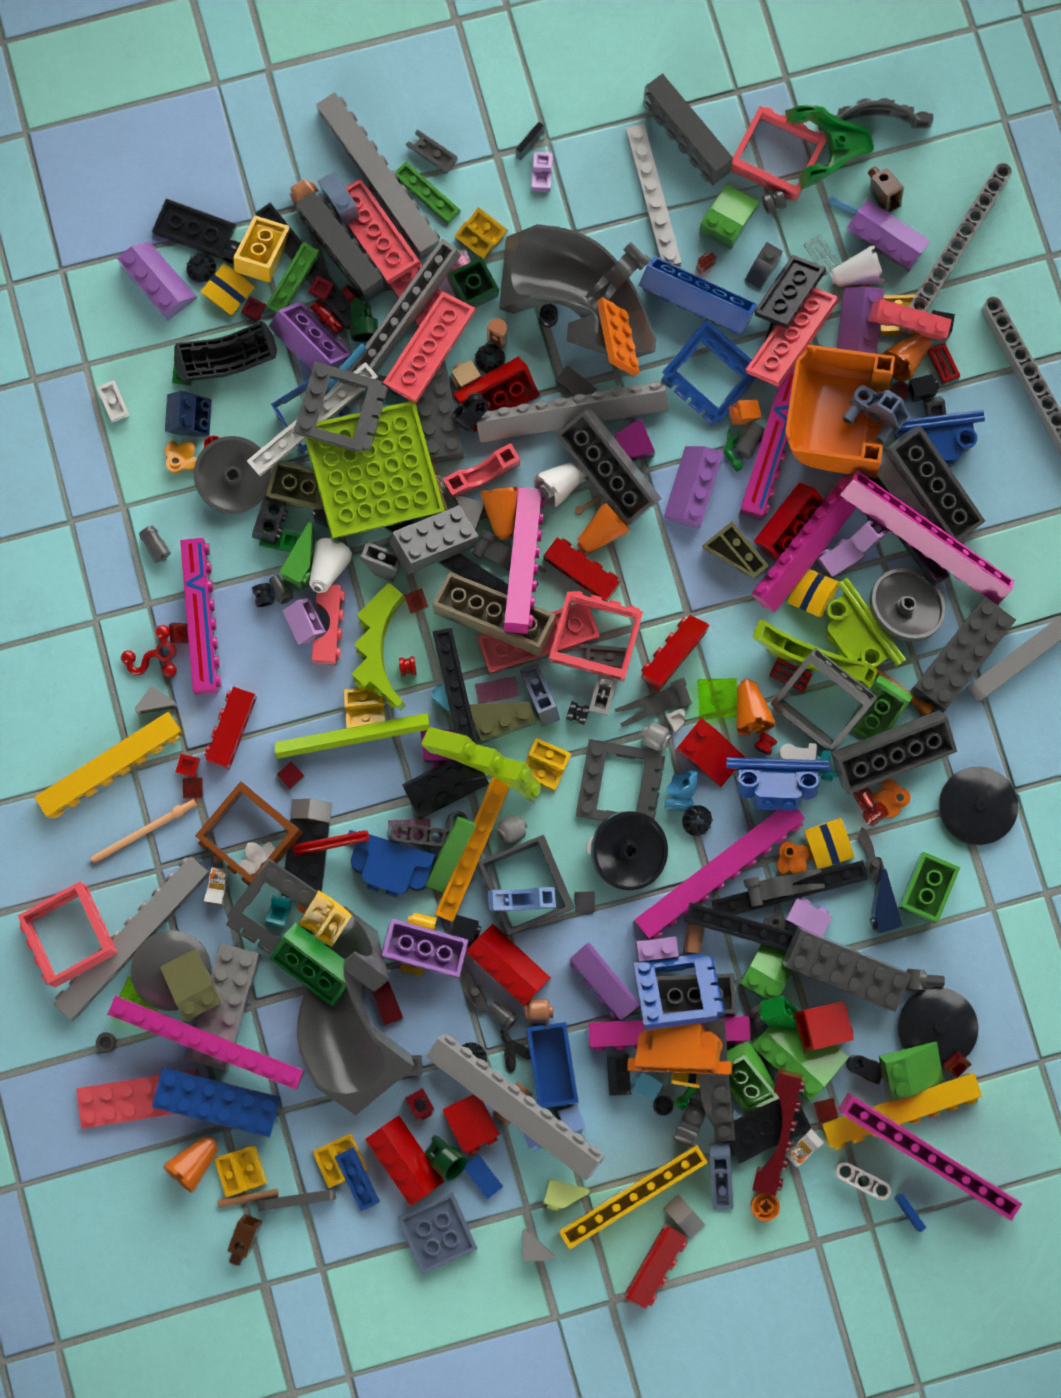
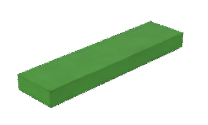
[395,161,461,225]
[265,241,321,314]
[425,816,476,892]

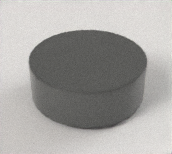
[96,1032,117,1053]

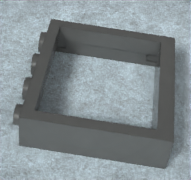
[770,648,877,752]
[476,834,575,936]

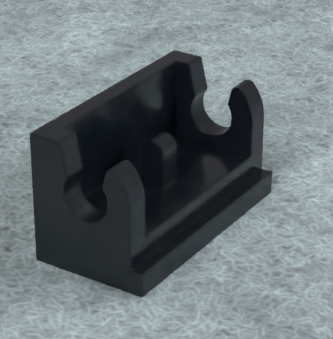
[607,1054,631,1096]

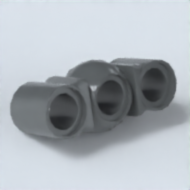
[673,1089,706,1148]

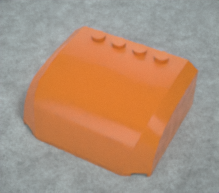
[785,344,895,478]

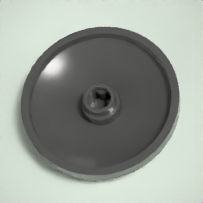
[194,436,272,514]
[869,568,946,642]
[131,930,212,1011]

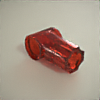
[852,787,889,827]

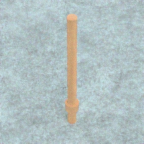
[90,799,197,864]

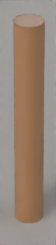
[218,1188,279,1208]

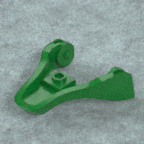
[785,105,874,190]

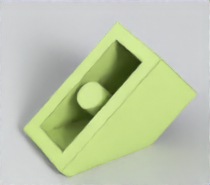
[544,1179,589,1211]

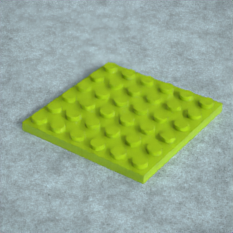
[305,401,445,539]

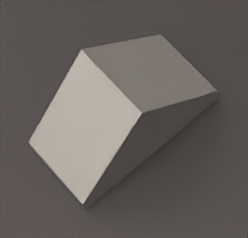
[455,495,485,531]
[589,673,618,716]
[135,685,177,715]
[290,799,332,823]
[664,1195,705,1239]
[522,1228,555,1262]

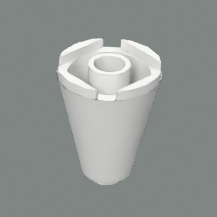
[830,245,885,287]
[533,460,587,508]
[309,538,352,593]

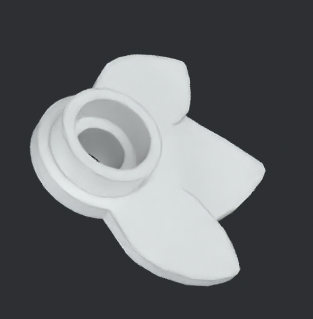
[239,842,275,875]

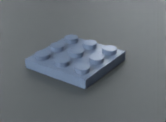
[398,1193,478,1275]

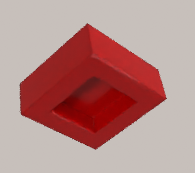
[176,754,201,778]

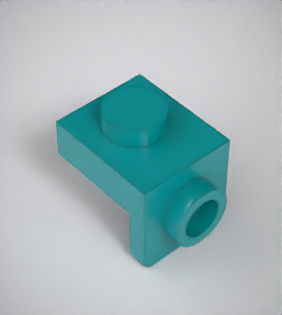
[816,750,838,781]
[265,895,291,929]

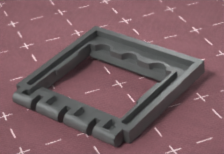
[293,361,388,453]
[575,739,665,821]
[226,859,318,954]

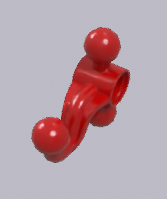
[121,625,177,678]

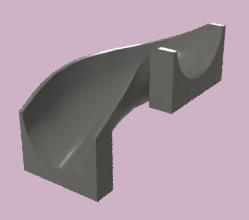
[499,224,656,358]
[297,906,414,1116]

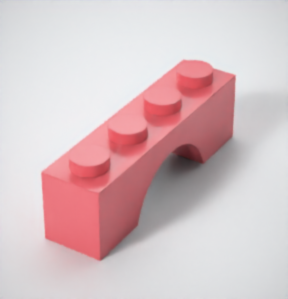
[868,299,951,341]
[443,443,520,501]
[312,584,345,665]

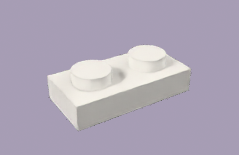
[96,380,130,423]

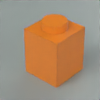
[729,400,762,425]

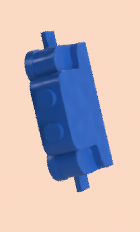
[893,410,985,467]
[726,757,830,811]
[348,830,437,898]

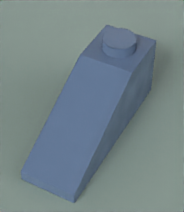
[318,172,360,225]
[520,664,560,727]
[709,1143,733,1209]

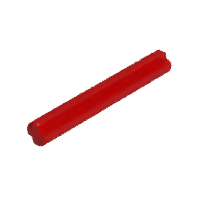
[293,830,370,856]

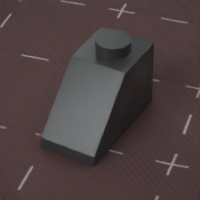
[745,242,783,289]
[360,542,400,582]

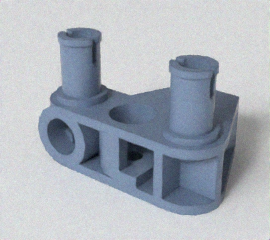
[842,385,909,445]

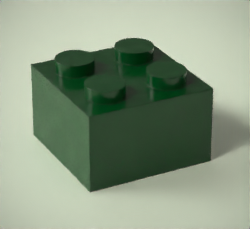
[448,257,499,308]

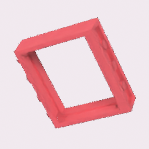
[731,106,827,202]
[549,591,643,682]
[18,881,118,988]

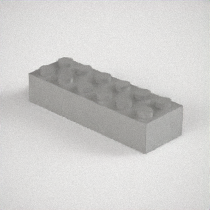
[187,943,261,1071]

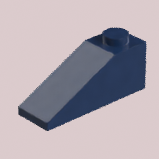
[870,868,903,933]

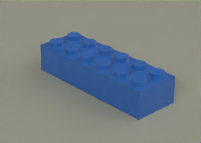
[638,256,758,334]
[152,1067,281,1137]

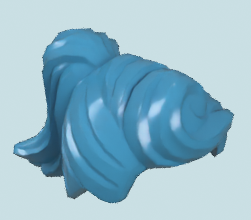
[664,769,698,811]

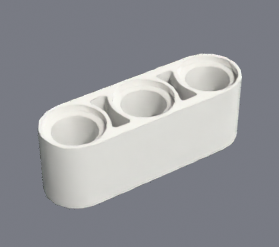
[834,1162,891,1200]

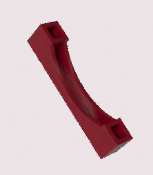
[752,1069,806,1196]

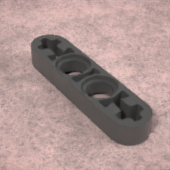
[257,1189,336,1211]

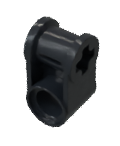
[452,392,489,431]
[846,1055,882,1085]

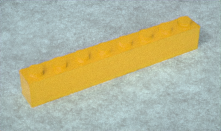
[34,712,183,819]
[820,1073,982,1150]
[559,1144,708,1249]

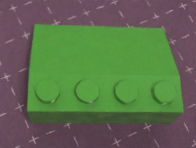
[751,1003,849,1102]

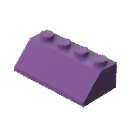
[846,199,930,273]
[117,242,197,321]
[837,287,885,354]
[268,302,352,371]
[663,446,723,529]
[381,918,468,978]
[569,942,640,1021]

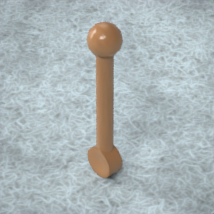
[575,494,604,515]

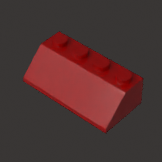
[452,356,540,432]
[753,482,824,562]
[641,615,710,692]
[466,924,551,1007]
[365,1115,444,1207]
[624,1223,688,1309]

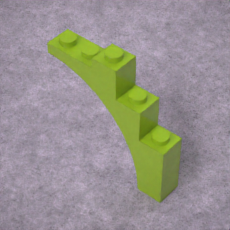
[351,582,406,711]
[752,620,878,688]
[421,727,542,802]

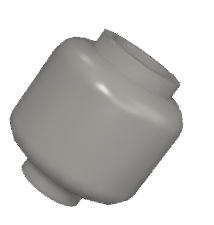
[641,723,671,751]
[497,815,527,844]

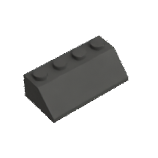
[656,973,736,1017]

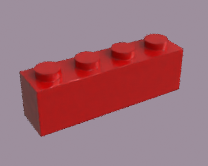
[543,537,620,602]
[204,686,257,770]

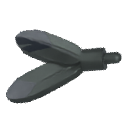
[500,1029,531,1073]

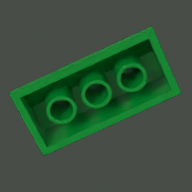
[269,923,347,1007]

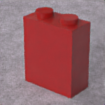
[794,1001,854,1052]
[442,1094,500,1155]

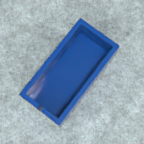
[526,1022,579,1108]

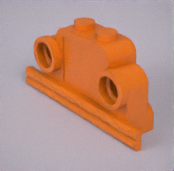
[627,1023,732,1075]

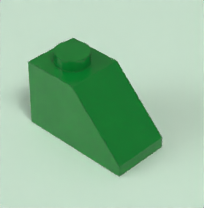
[759,996,798,1028]

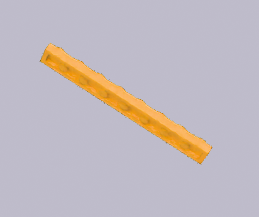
[435,777,510,922]

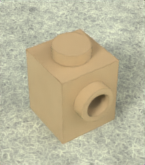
[450,360,481,389]

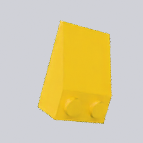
[233,216,290,283]

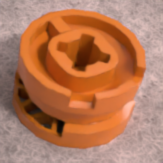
[750,1192,780,1221]

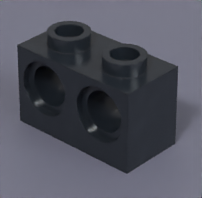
[252,496,288,544]

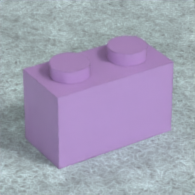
[851,519,891,552]
[817,538,865,579]
[282,598,326,645]
[784,897,832,937]
[636,937,679,962]

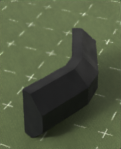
[174,321,277,382]

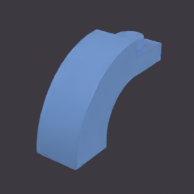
[488,887,556,912]

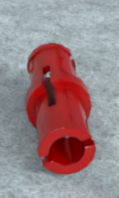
[310,300,344,336]

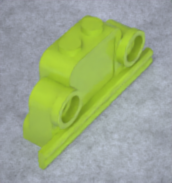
[825,578,906,668]

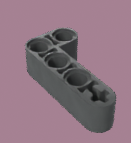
[387,811,468,848]

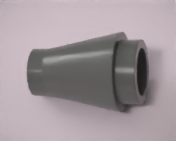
[269,575,294,604]
[488,1001,518,1030]

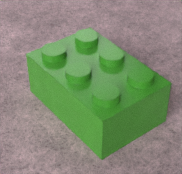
[898,852,960,924]

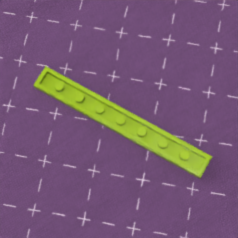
[275,713,430,759]

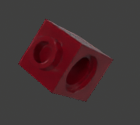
[405,1088,435,1121]

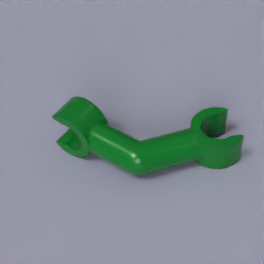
[724,429,743,472]
[673,1087,700,1111]

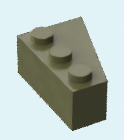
[702,522,769,581]
[469,702,536,744]

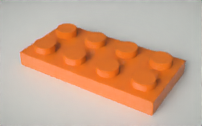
[597,297,640,377]

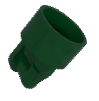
[349,298,378,342]
[425,1135,467,1181]

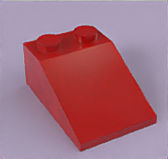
[676,718,746,787]

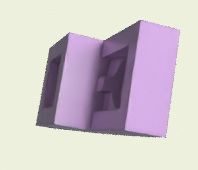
[531,152,553,193]

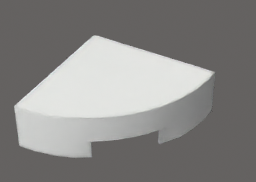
[665,708,685,734]

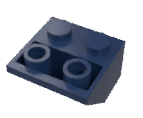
[165,390,212,437]

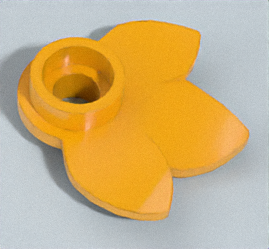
[164,440,197,473]

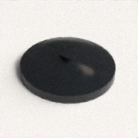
[938,767,1018,845]
[591,811,668,890]
[898,987,979,1068]

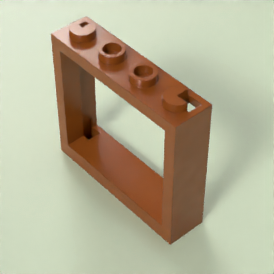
[195,781,303,886]

